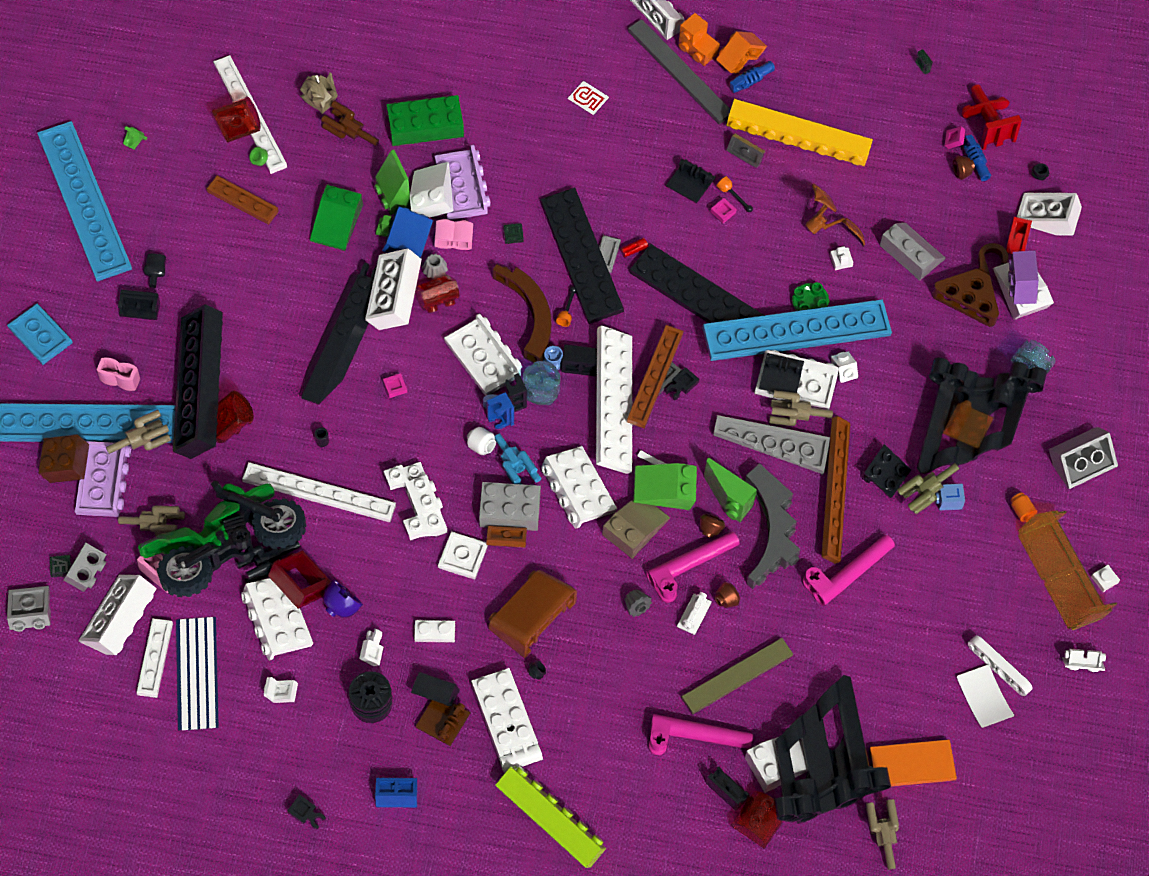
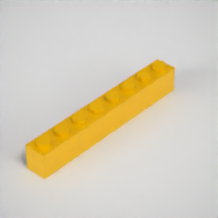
[726,99,873,166]

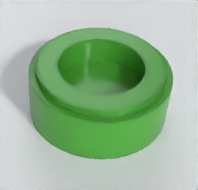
[250,147,268,166]

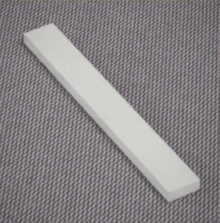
[213,55,287,174]
[242,463,396,522]

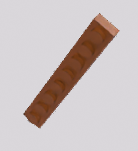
[822,416,850,564]

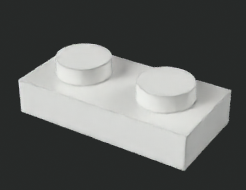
[415,620,455,642]

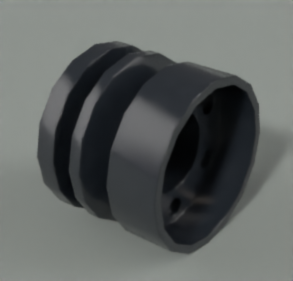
[349,671,393,723]

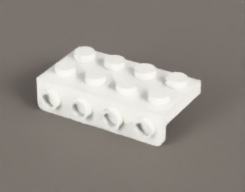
[444,313,522,396]
[755,350,839,410]
[542,446,617,529]
[241,578,313,660]

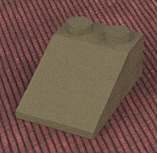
[603,499,670,559]

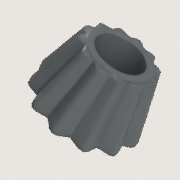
[625,589,652,617]

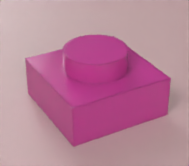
[944,126,965,149]
[711,198,737,223]
[383,373,407,398]

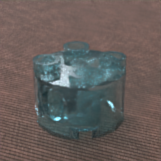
[1011,340,1056,373]
[523,361,560,405]

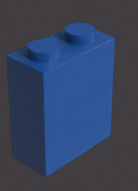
[382,207,433,258]

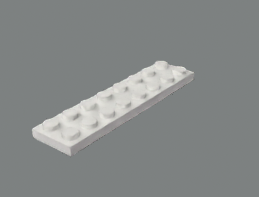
[596,325,632,474]

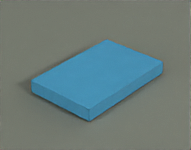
[7,303,73,365]

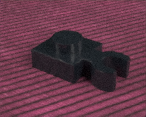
[666,367,699,401]
[287,794,326,830]

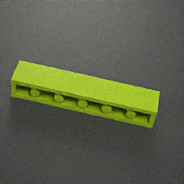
[495,766,606,868]

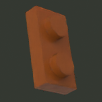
[486,526,527,548]

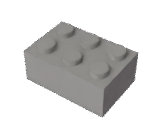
[479,482,541,531]

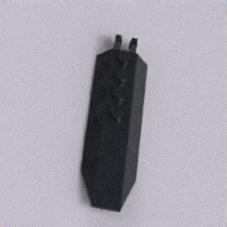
[301,263,377,404]

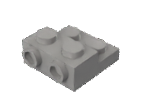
[7,586,51,632]

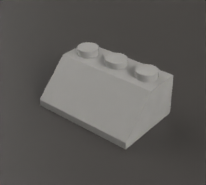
[880,223,945,281]
[1049,427,1118,489]

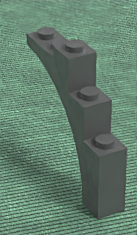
[745,463,800,589]

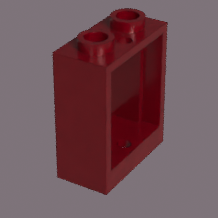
[268,550,331,609]

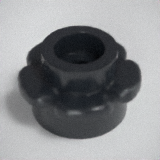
[1032,163,1050,181]
[528,661,546,680]

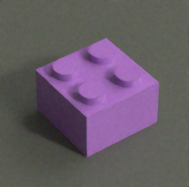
[1008,251,1039,305]

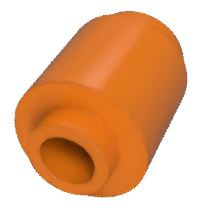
[1010,493,1037,522]

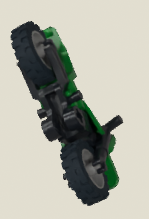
[138,481,306,597]

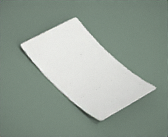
[957,665,1014,728]

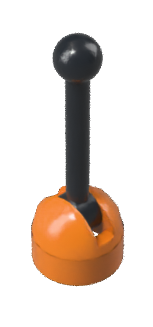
[717,176,753,213]
[556,286,577,327]

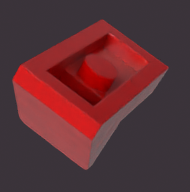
[1006,217,1032,254]

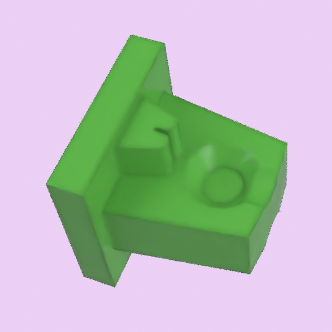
[123,126,148,150]
[376,215,392,237]

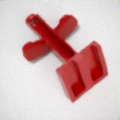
[961,84,1022,150]

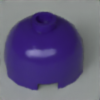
[323,580,363,618]

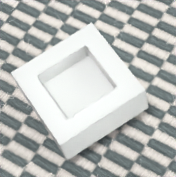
[1091,565,1120,592]

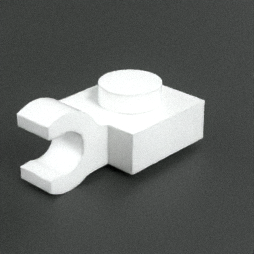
[359,629,383,666]

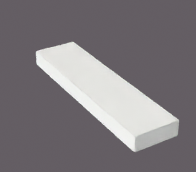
[137,618,173,698]

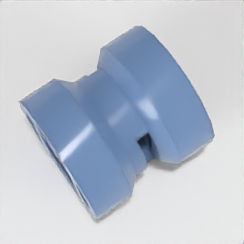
[544,346,563,371]

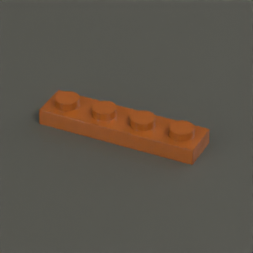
[207,176,279,225]

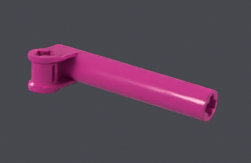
[646,531,740,603]
[802,535,895,606]
[649,714,753,755]

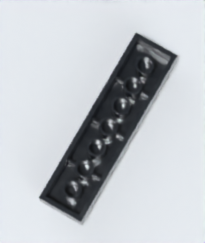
[173,304,223,459]

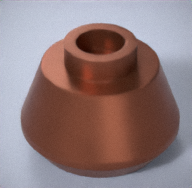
[953,155,975,180]
[700,513,725,537]
[715,582,740,608]

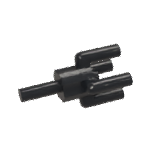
[235,541,300,584]

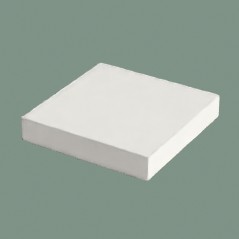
[438,531,488,580]

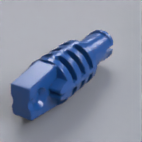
[730,61,775,93]
[963,135,991,181]

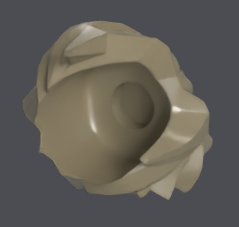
[300,72,338,114]

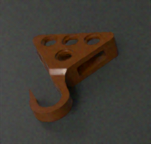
[932,243,1008,327]

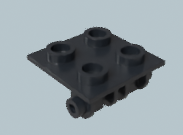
[666,159,716,203]
[759,353,804,393]
[863,444,911,498]

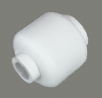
[467,427,496,455]

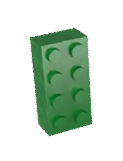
[387,95,464,146]

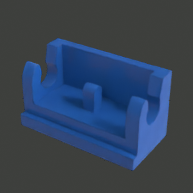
[487,392,514,429]
[375,778,418,808]

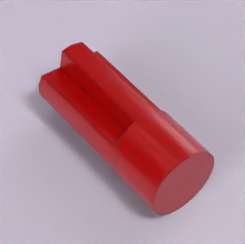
[620,237,648,258]

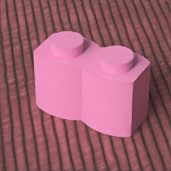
[435,219,473,250]
[97,358,140,391]

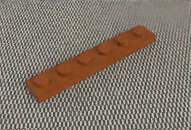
[627,325,684,429]

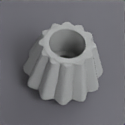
[422,254,448,280]

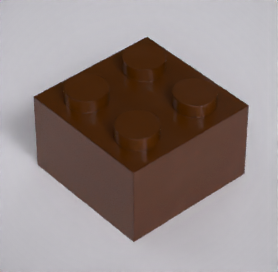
[38,434,89,483]

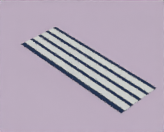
[176,617,219,731]

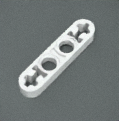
[968,635,1032,696]

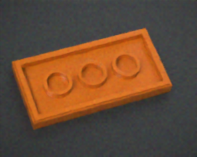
[869,740,957,786]

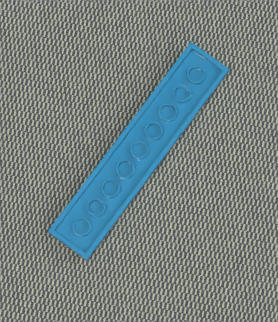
[37,121,132,282]
[702,300,892,361]
[0,404,176,443]

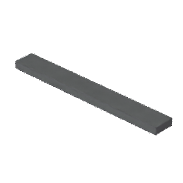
[628,19,731,124]

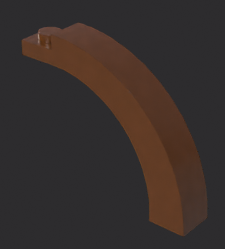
[493,264,551,367]

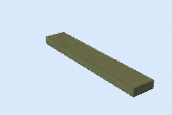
[682,638,793,715]

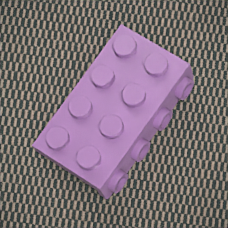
[435,145,490,220]
[75,441,131,517]

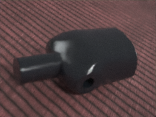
[144,253,166,288]

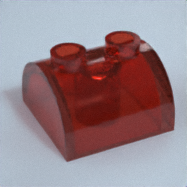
[212,96,261,143]
[415,275,460,313]
[216,390,254,443]
[730,791,784,849]

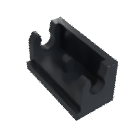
[118,290,161,320]
[562,345,597,376]
[505,373,527,412]
[411,672,460,707]
[706,766,750,811]

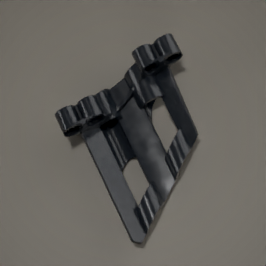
[916,357,1047,474]
[774,675,891,824]

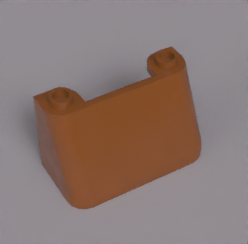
[488,570,577,658]

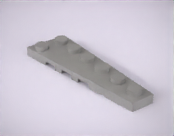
[714,415,830,474]

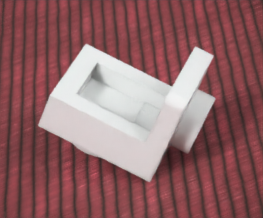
[831,352,858,382]
[264,677,298,703]

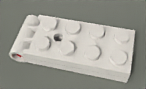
[471,668,543,773]

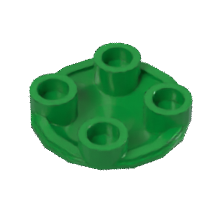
[792,282,829,311]

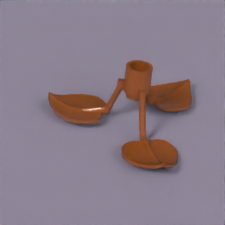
[805,183,865,246]

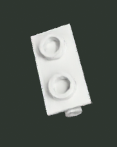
[677,592,712,635]
[1062,648,1106,672]

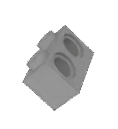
[63,543,107,592]

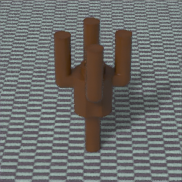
[321,100,379,146]

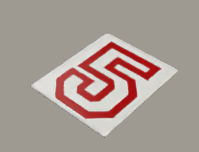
[568,81,609,115]

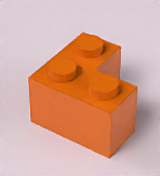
[678,13,720,66]
[716,31,767,73]

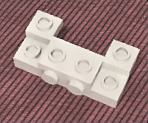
[384,462,447,540]

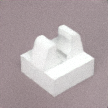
[830,246,853,270]

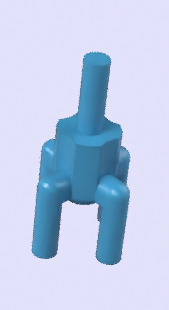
[495,434,541,485]

